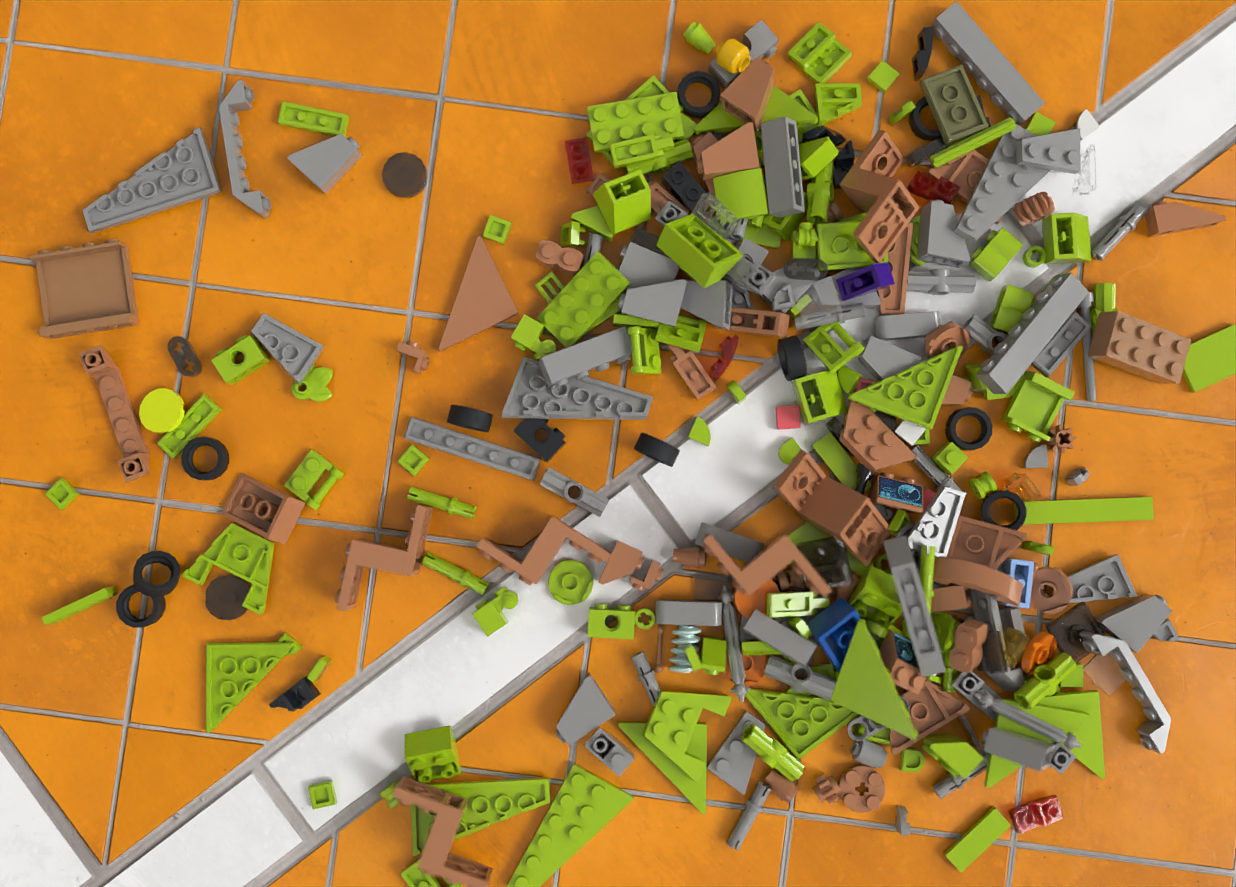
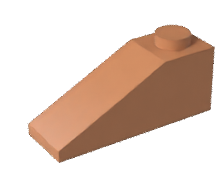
[1144,200,1226,237]
[713,307,790,338]

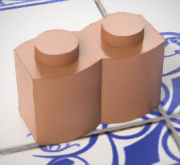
[535,240,584,276]
[950,618,988,674]

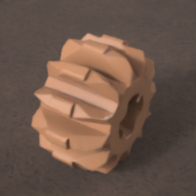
[1013,192,1055,227]

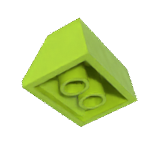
[656,213,743,288]

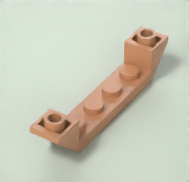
[79,345,150,482]

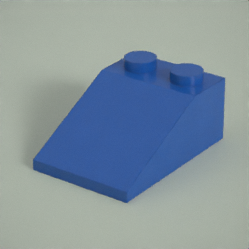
[806,597,879,674]

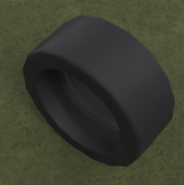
[677,71,720,118]
[909,96,942,141]
[777,335,807,381]
[447,405,493,432]
[945,407,993,451]
[634,433,680,467]
[181,437,229,480]
[981,490,1027,531]
[133,551,180,597]
[116,585,166,628]

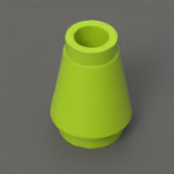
[683,21,716,55]

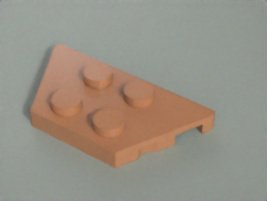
[927,150,1002,225]
[839,399,917,473]
[946,516,1027,570]
[889,680,970,755]

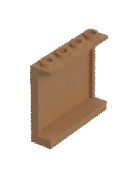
[29,239,140,339]

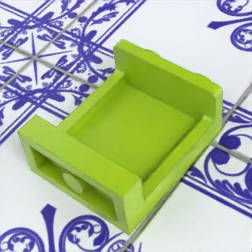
[1001,371,1075,443]

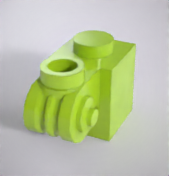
[791,222,818,263]
[511,314,557,360]
[472,586,519,637]

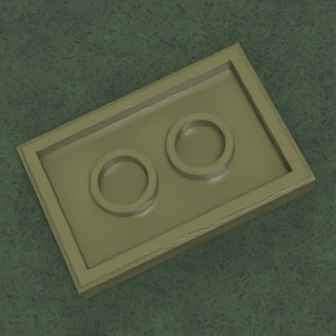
[919,65,989,144]

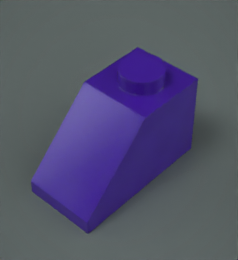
[836,262,895,301]

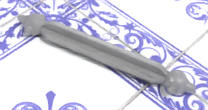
[717,586,750,702]
[974,691,1082,750]

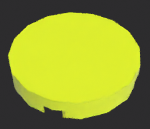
[139,388,185,434]

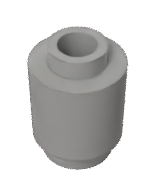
[850,739,887,768]

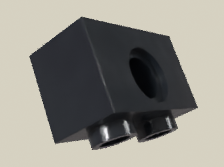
[661,161,709,215]
[513,418,566,463]

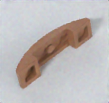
[933,557,1023,607]

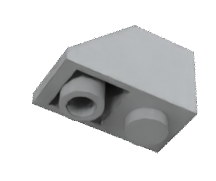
[584,727,635,776]

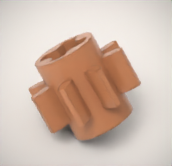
[1044,425,1076,454]
[812,774,841,805]

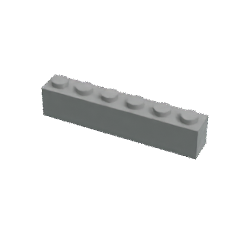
[930,1,1045,126]
[976,273,1089,394]

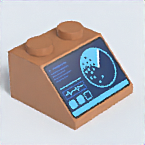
[868,472,923,513]
[879,629,927,695]

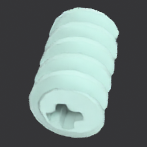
[668,625,701,673]

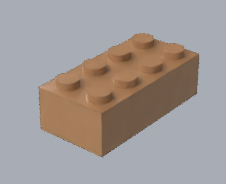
[1088,311,1191,384]

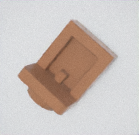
[397,340,430,375]
[629,560,663,591]

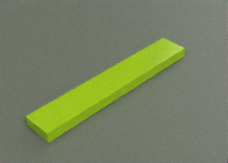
[1014,497,1154,525]

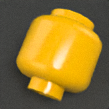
[716,39,751,74]

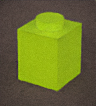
[930,442,968,475]

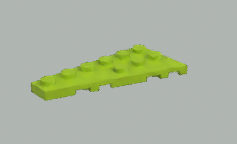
[507,763,634,887]
[411,777,550,856]

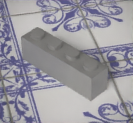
[760,116,805,218]
[538,326,632,388]

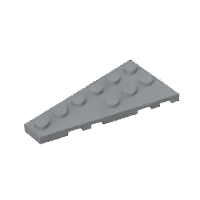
[953,124,1051,243]
[83,127,222,233]
[502,357,653,420]

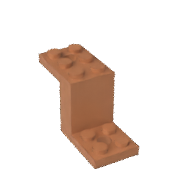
[839,130,920,263]
[773,449,891,567]
[335,505,433,611]
[477,516,611,585]
[702,534,832,597]
[392,776,493,887]

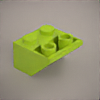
[593,170,651,235]
[1042,213,1091,265]
[791,370,848,425]
[848,566,903,628]
[405,725,461,783]
[921,733,984,779]

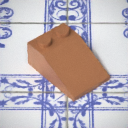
[221,473,305,544]

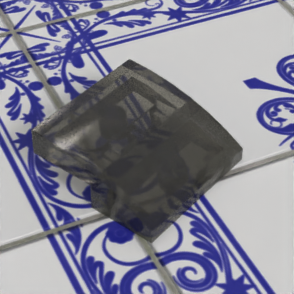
[797,537,852,591]

